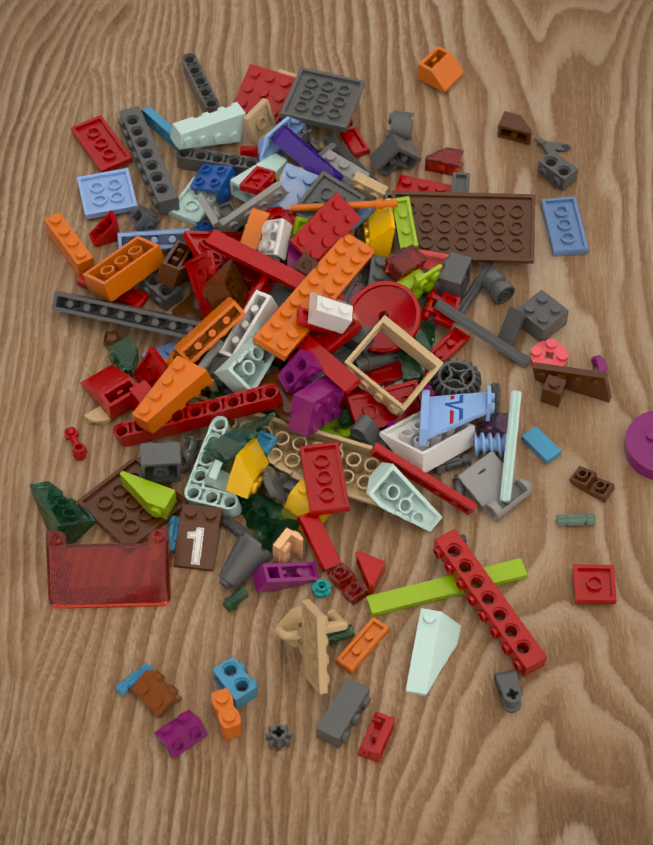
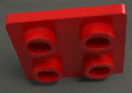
[239,166,277,196]

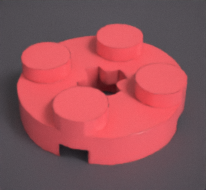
[530,338,568,366]

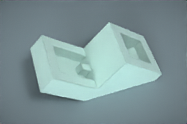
[204,459,230,491]

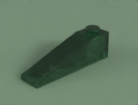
[203,412,276,469]
[233,490,300,553]

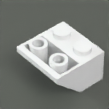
[258,218,292,261]

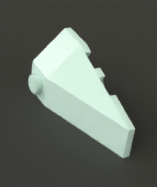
[366,462,442,532]
[405,608,461,696]

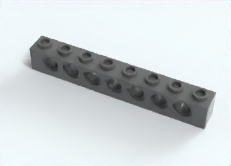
[118,106,180,215]

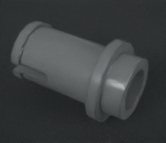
[452,474,465,496]

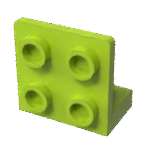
[397,264,443,299]

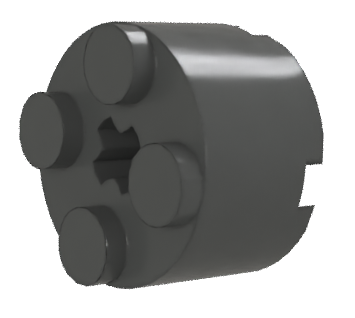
[386,110,414,141]

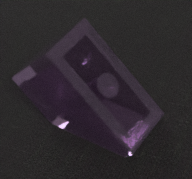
[477,413,509,438]

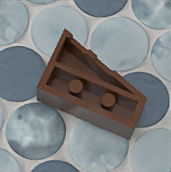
[156,239,195,288]

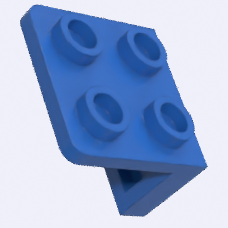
[190,164,237,205]

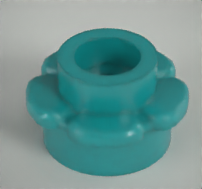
[312,579,331,598]

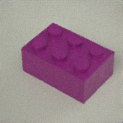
[288,375,344,437]

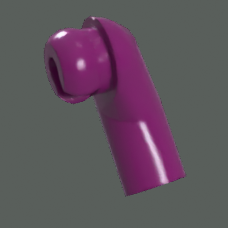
[591,355,607,372]

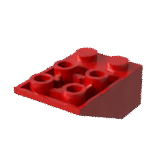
[80,364,137,421]

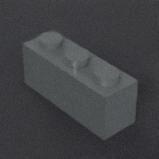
[316,677,371,749]

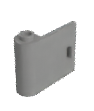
[457,451,532,521]

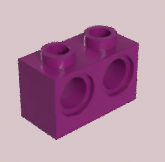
[277,349,323,394]

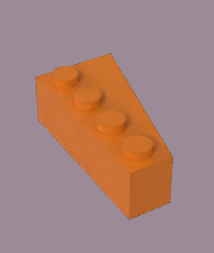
[132,355,213,434]

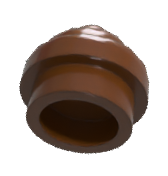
[103,330,123,349]

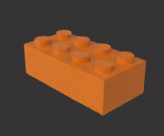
[83,236,164,302]

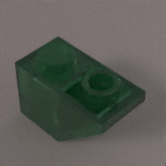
[108,337,139,378]

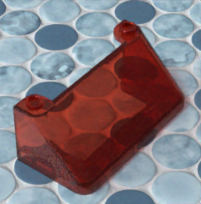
[46,528,172,609]

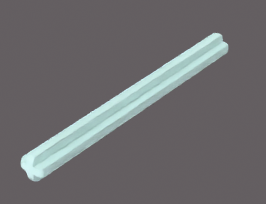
[500,390,522,503]

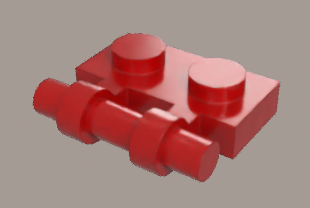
[422,289,461,330]

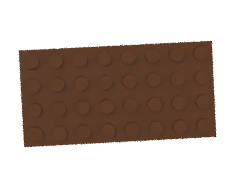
[389,191,536,264]

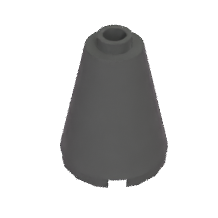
[219,532,273,589]

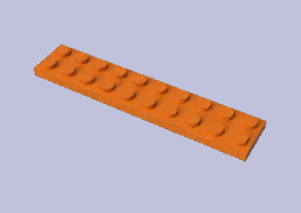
[252,233,376,361]

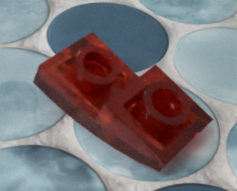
[327,562,369,606]

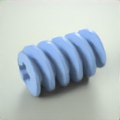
[474,432,507,457]

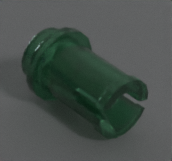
[337,404,353,429]
[223,587,249,612]

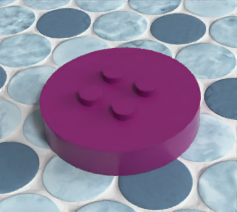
[624,411,653,480]

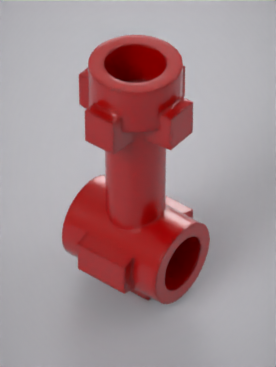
[64,427,88,461]

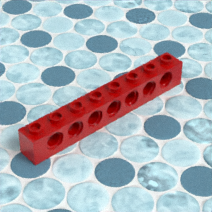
[433,529,547,677]

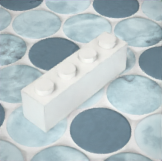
[219,290,278,357]

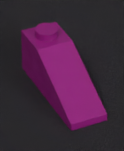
[252,561,320,593]

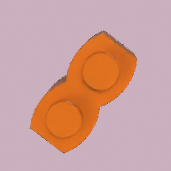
[211,688,242,740]

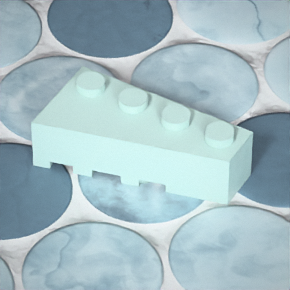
[170,102,246,149]
[214,328,275,393]

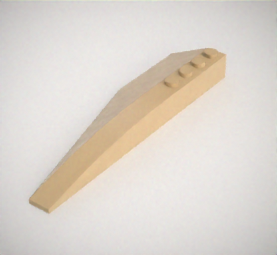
[188,395,398,506]

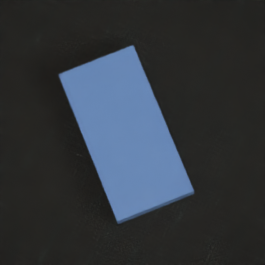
[541,196,589,257]

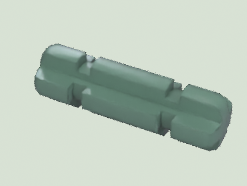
[556,513,596,526]

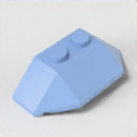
[257,116,307,162]

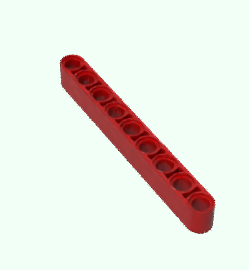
[113,384,283,447]

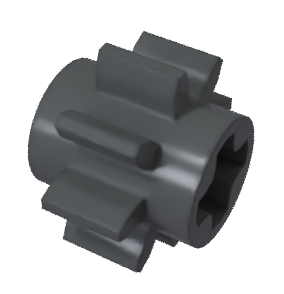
[265,722,292,751]

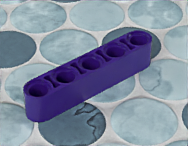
[272,125,344,181]

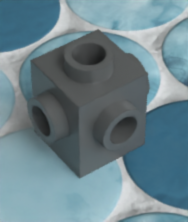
[129,204,161,231]

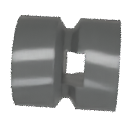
[481,270,515,304]

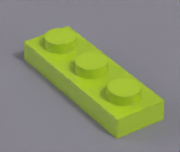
[391,196,418,251]

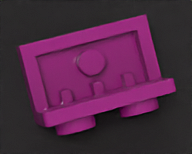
[154,709,208,758]

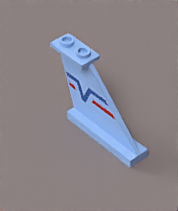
[418,385,495,446]

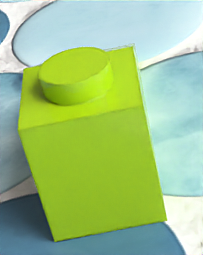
[120,471,177,519]

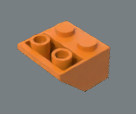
[418,46,464,93]

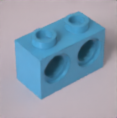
[212,656,258,709]

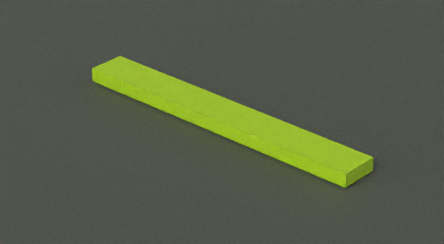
[366,558,528,617]

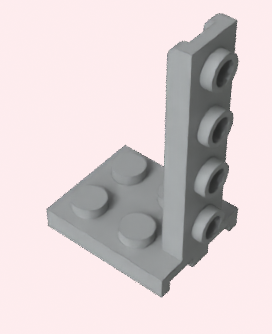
[196,181,288,232]

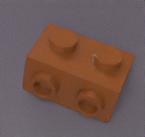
[131,670,182,717]

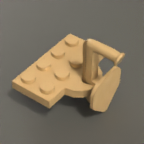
[274,599,348,695]

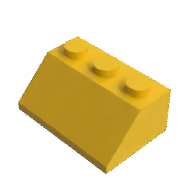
[362,198,395,258]
[225,438,269,499]

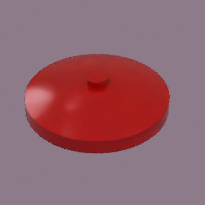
[350,281,422,354]

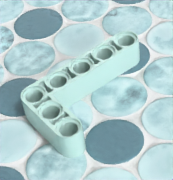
[184,416,242,517]

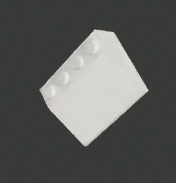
[379,411,475,472]

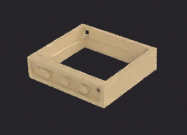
[343,315,444,417]

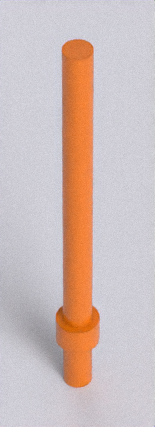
[290,199,398,212]

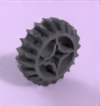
[431,357,482,396]

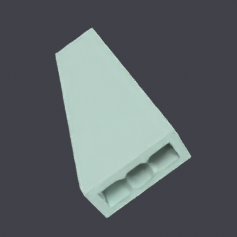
[230,153,287,203]

